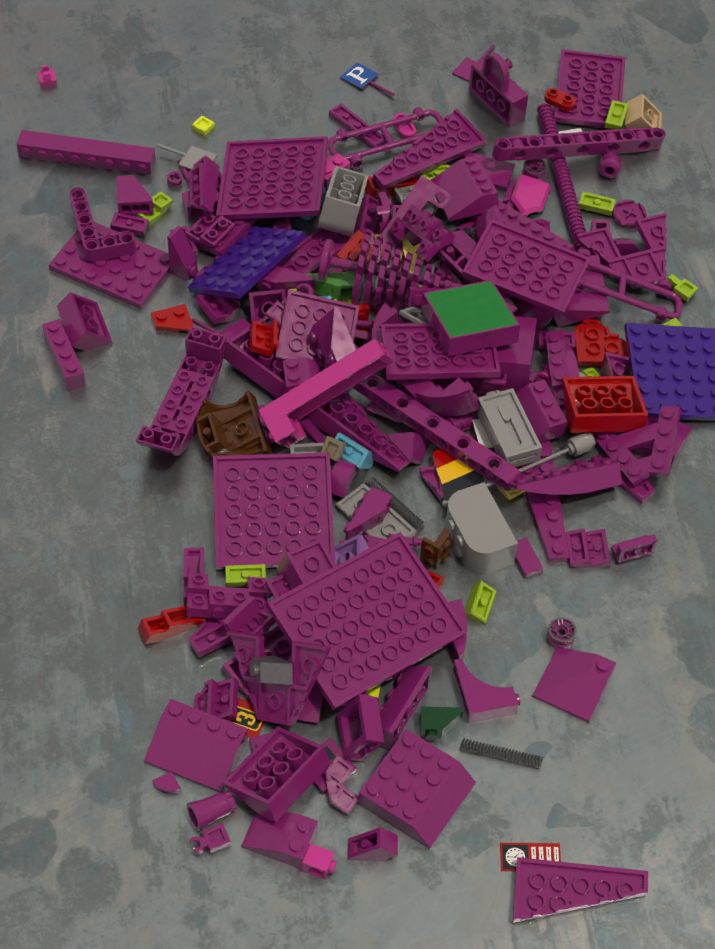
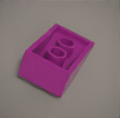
[241,812,318,869]

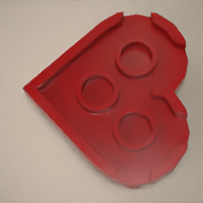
[575,319,628,366]

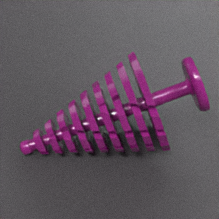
[318,229,463,305]

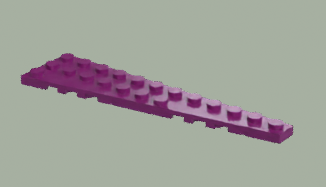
[490,371,569,563]

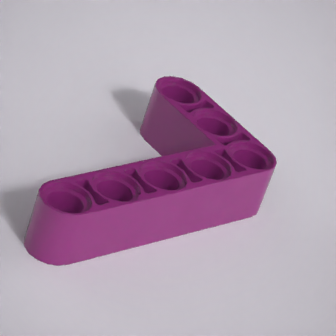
[70,187,136,262]

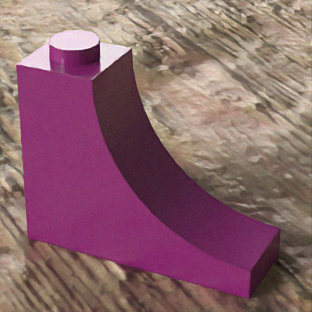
[453,658,520,724]

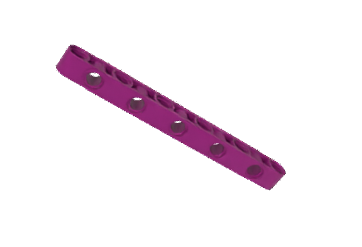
[492,127,666,161]
[352,374,522,491]

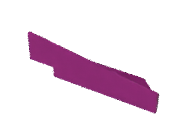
[189,155,220,213]

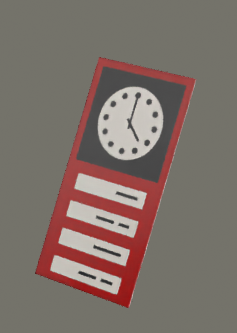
[500,843,561,871]

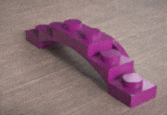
[545,329,579,428]

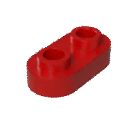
[544,88,576,111]

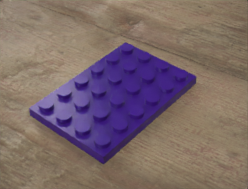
[188,226,306,299]

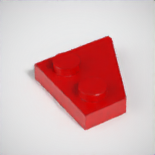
[151,304,194,333]

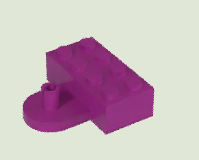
[469,53,528,127]

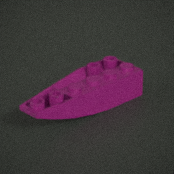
[436,230,518,313]
[508,456,622,495]

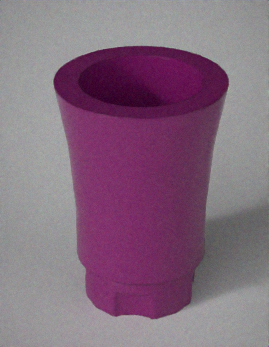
[186,790,236,831]

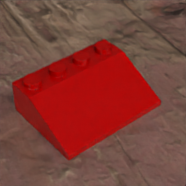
[562,376,648,433]

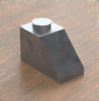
[250,655,293,685]

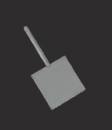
[156,143,217,170]

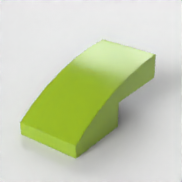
[137,191,173,226]

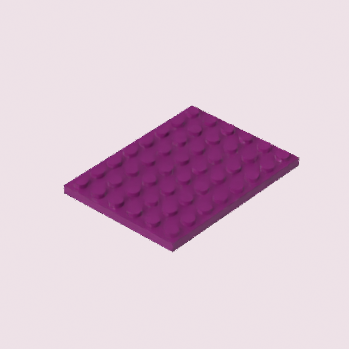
[266,532,468,710]

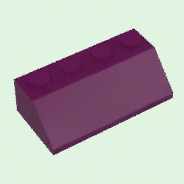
[379,666,432,751]

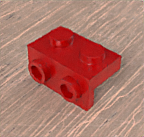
[250,319,279,357]

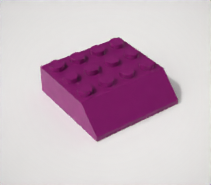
[358,729,476,849]

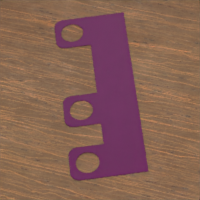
[380,176,451,270]

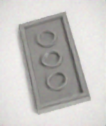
[335,483,417,539]

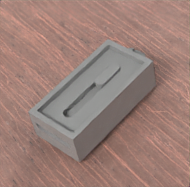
[476,388,542,467]

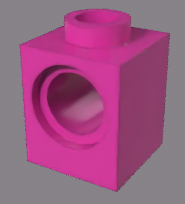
[302,844,337,880]

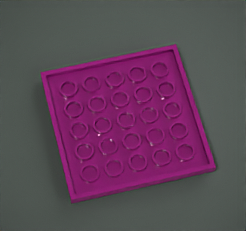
[216,136,328,220]
[213,452,335,570]

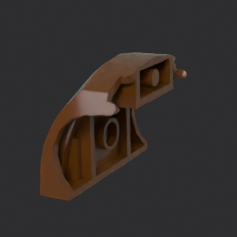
[196,390,273,456]

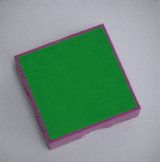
[422,280,520,356]

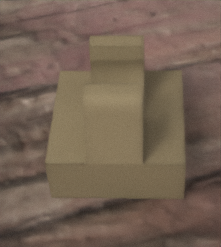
[321,436,346,461]

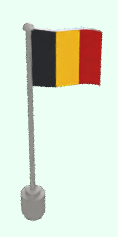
[433,433,595,507]

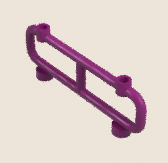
[328,107,443,169]
[577,249,682,322]

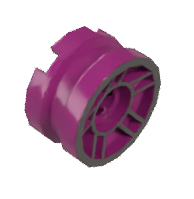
[522,159,547,181]
[547,617,577,649]

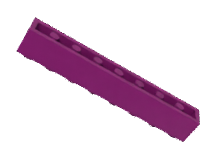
[17,130,156,175]

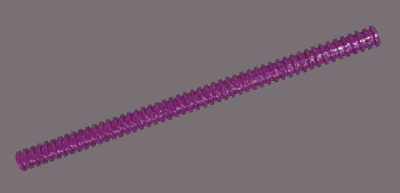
[537,103,593,255]

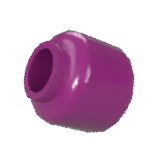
[599,153,621,178]

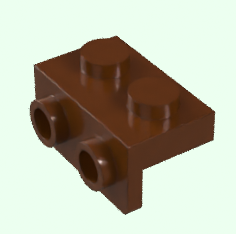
[420,528,452,570]

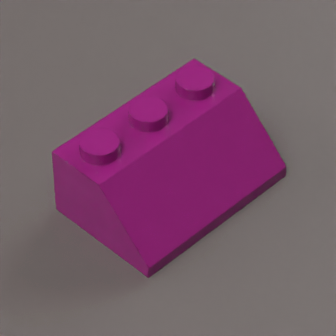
[57,292,112,351]
[516,379,568,442]

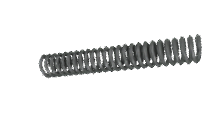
[365,477,425,531]
[460,738,544,768]

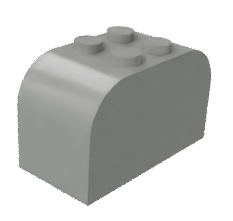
[317,166,369,237]
[445,482,518,574]

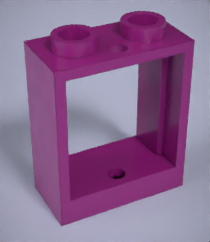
[337,694,384,762]

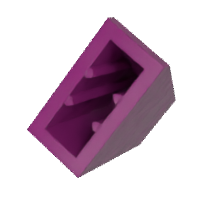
[116,175,154,216]

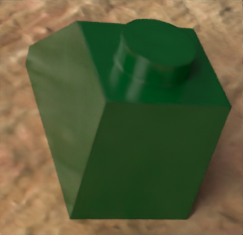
[420,706,463,741]

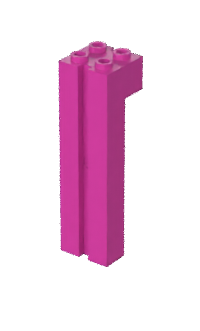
[259,338,394,448]

